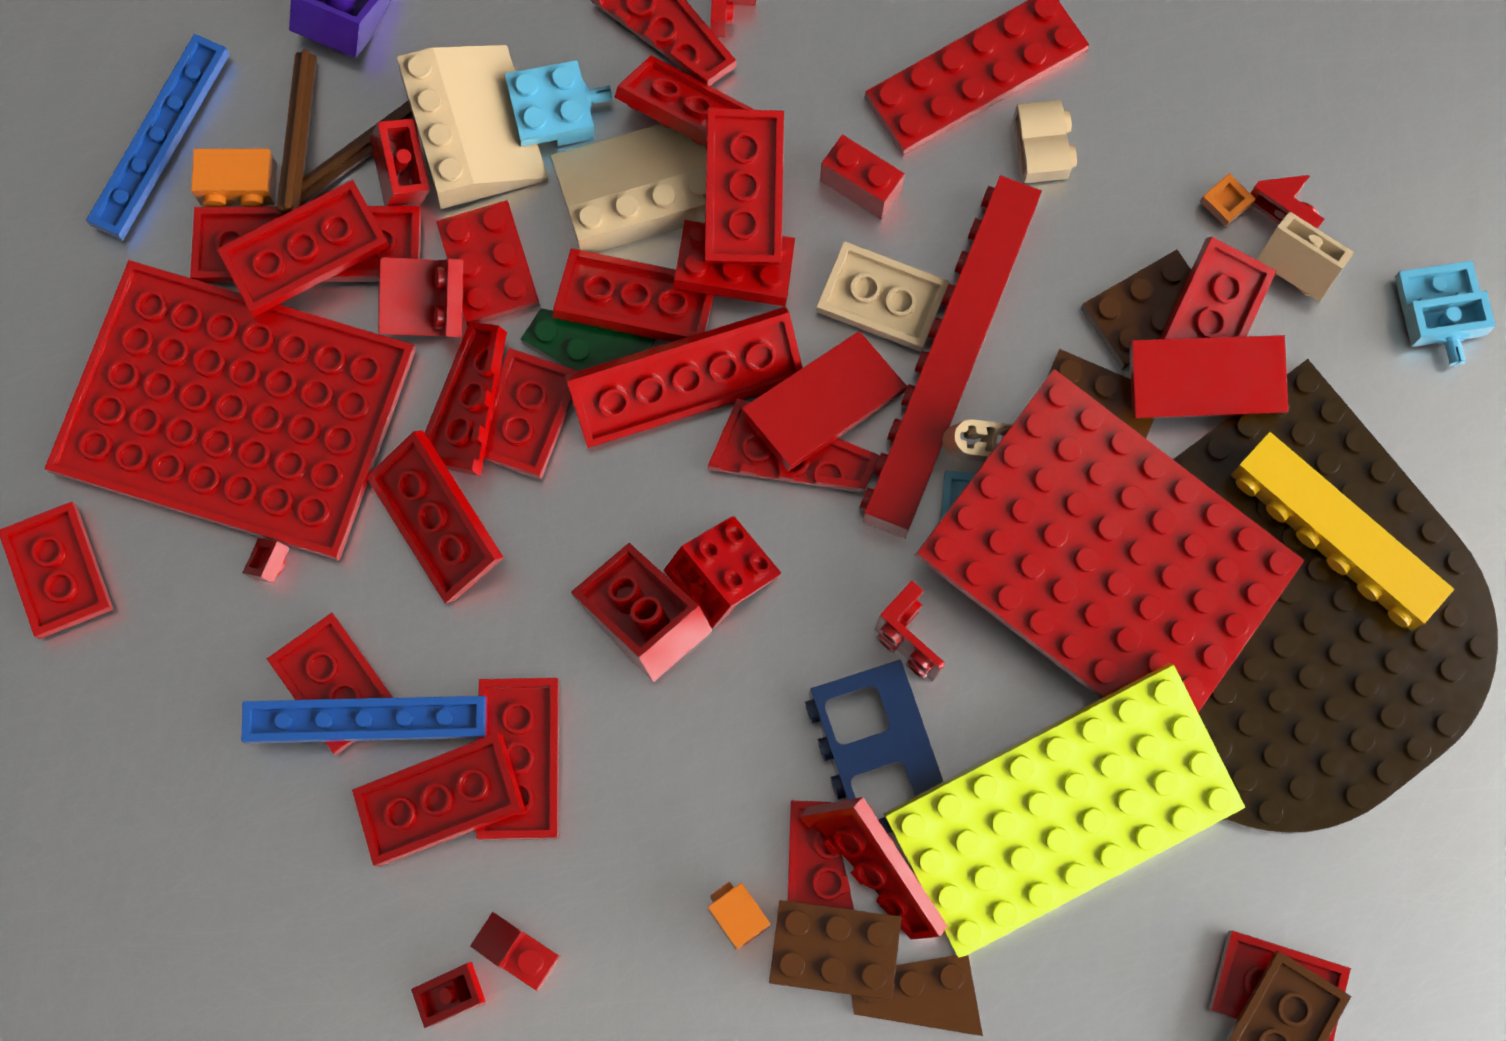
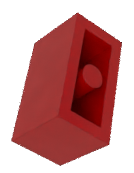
[370,118,430,206]
[820,134,905,220]

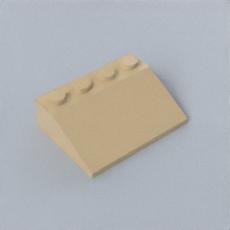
[397,45,548,209]
[550,124,706,253]

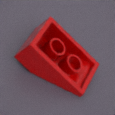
[571,543,712,682]

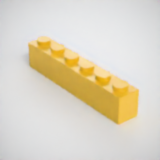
[1231,432,1454,631]

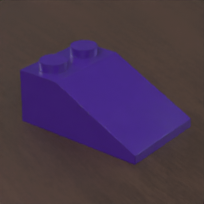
[289,0,391,58]

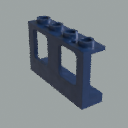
[805,659,944,834]

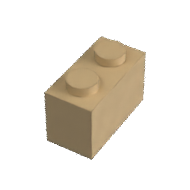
[1256,212,1354,302]

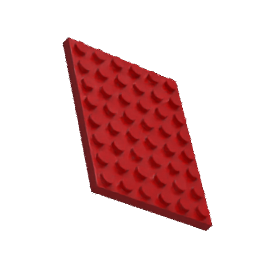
[44,260,416,561]
[914,369,1305,712]

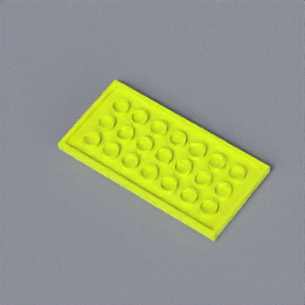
[883,663,1245,957]

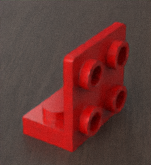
[378,257,463,337]
[663,516,781,629]
[874,580,945,681]

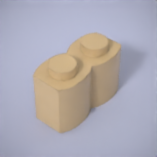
[1014,100,1077,183]

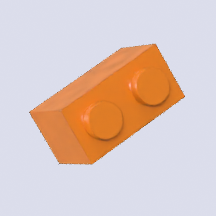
[191,148,277,207]
[708,882,771,951]

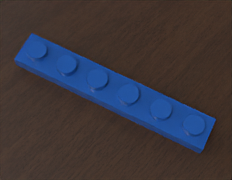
[86,34,230,241]
[241,696,486,744]

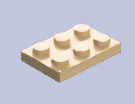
[816,241,950,352]

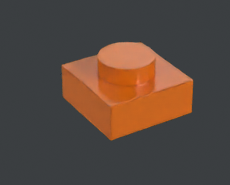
[1200,173,1256,227]

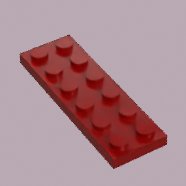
[864,0,1089,156]
[190,206,422,283]
[565,307,803,448]

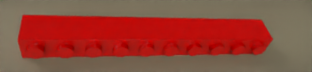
[859,175,1042,539]

